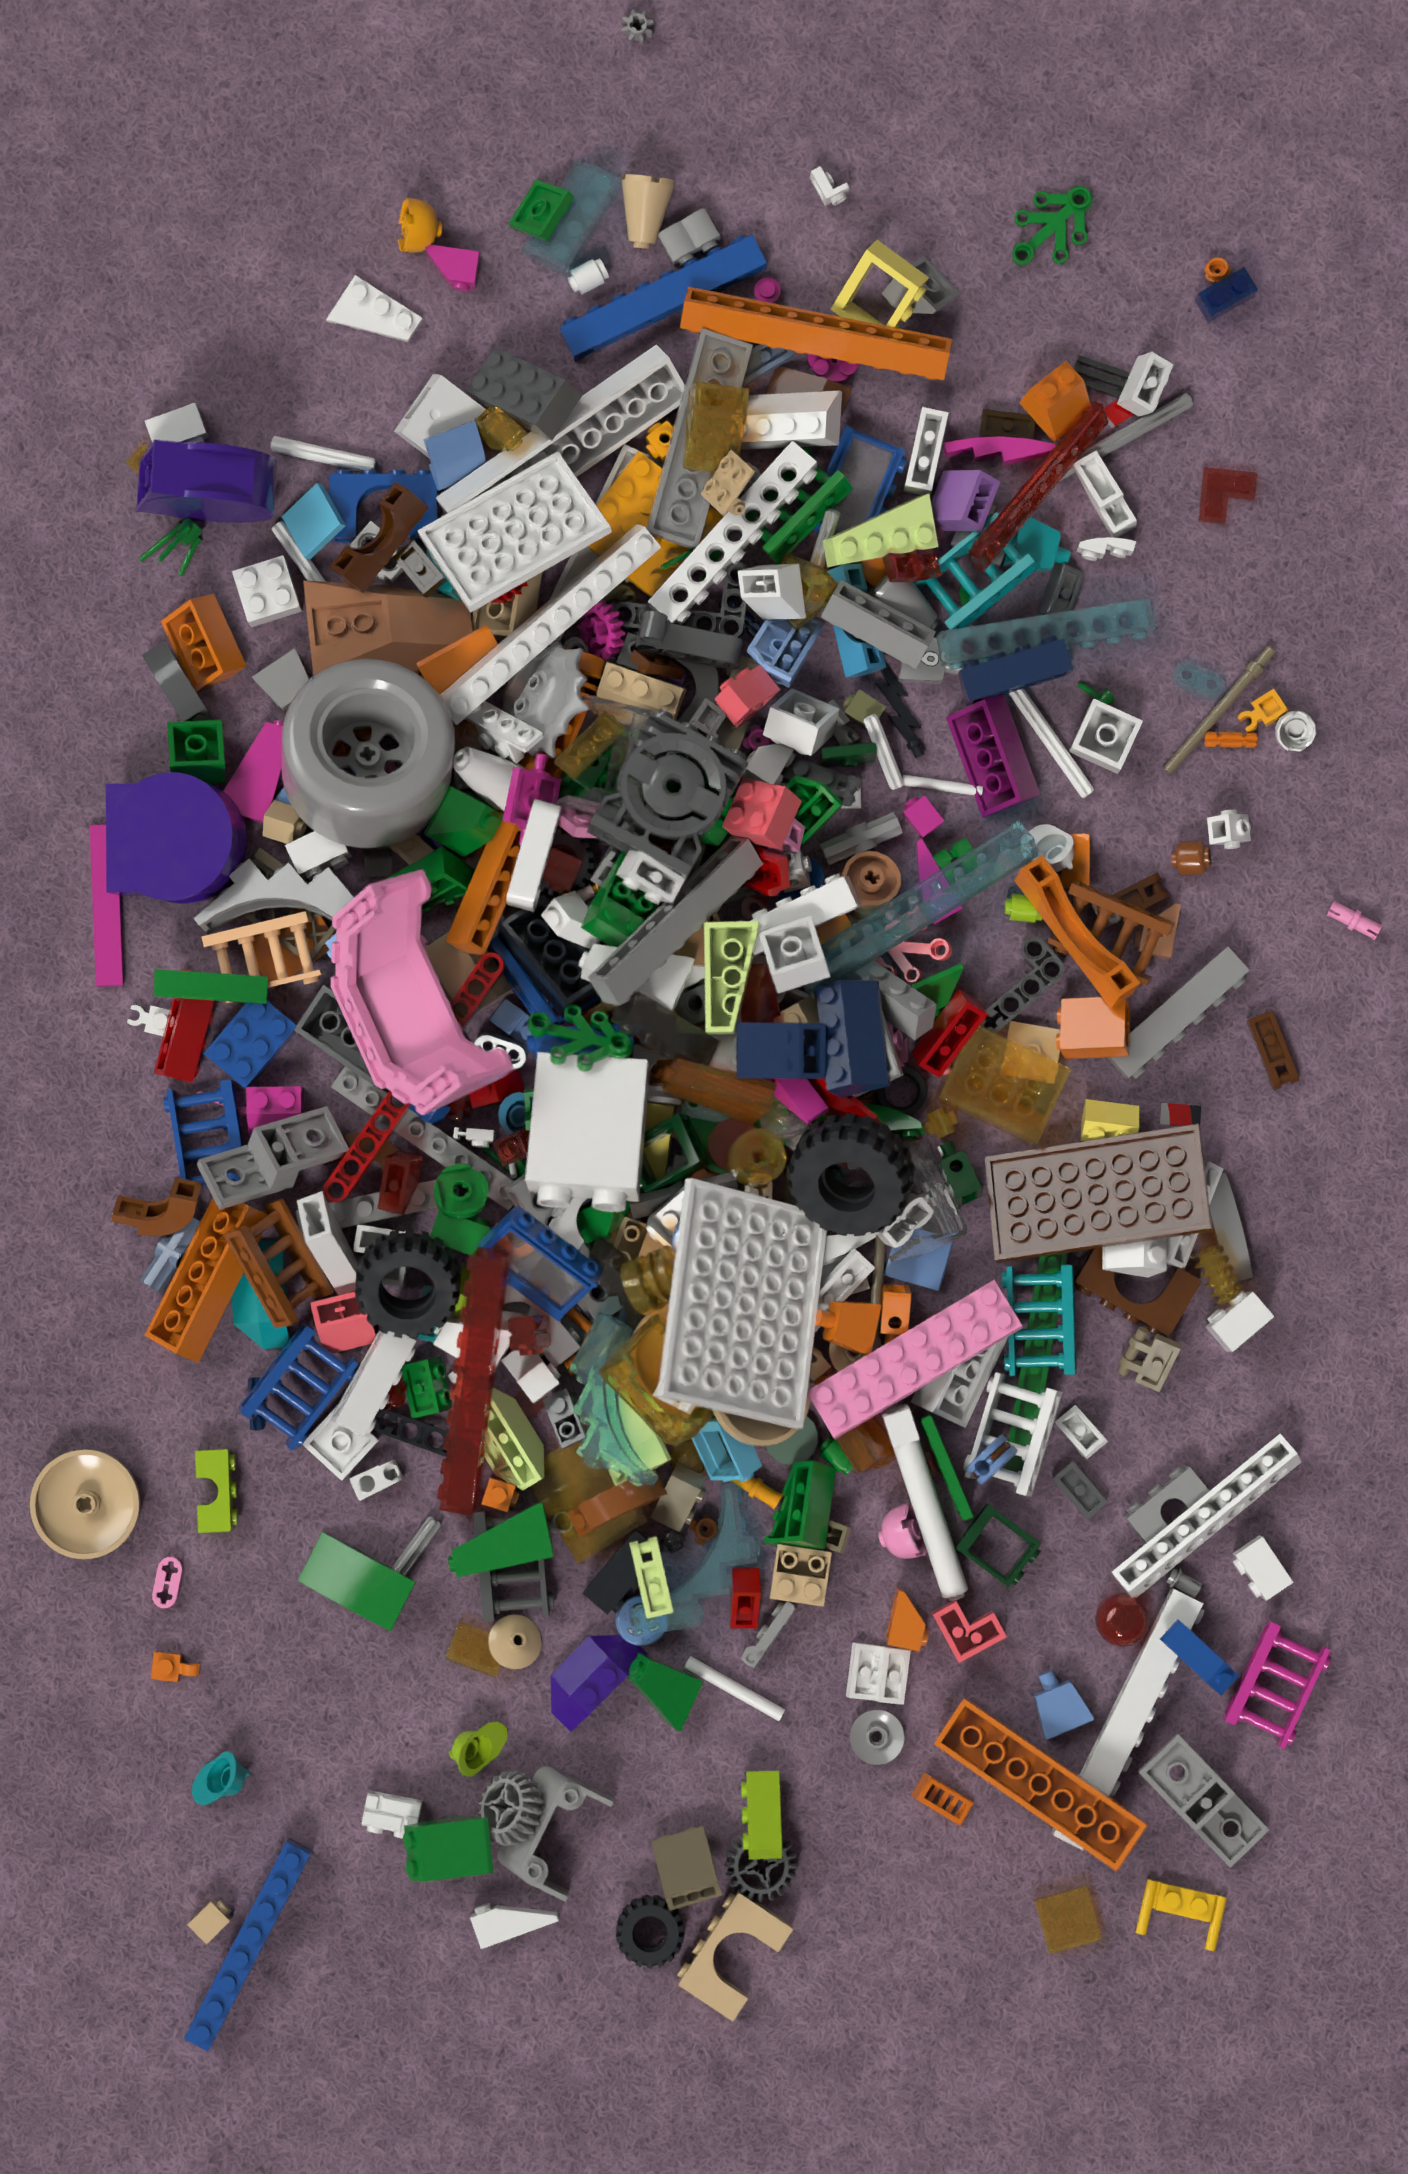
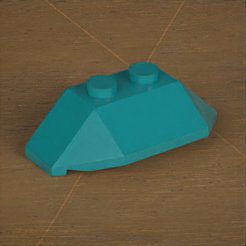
[232,1240,290,1349]

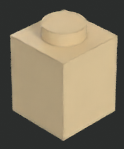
[263,800,307,844]
[188,1898,233,1944]

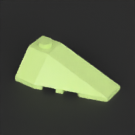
[589,1371,671,1486]

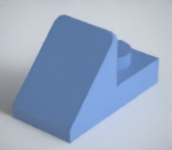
[489,999,539,1048]

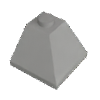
[881,256,961,314]

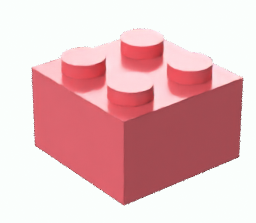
[722,778,802,850]

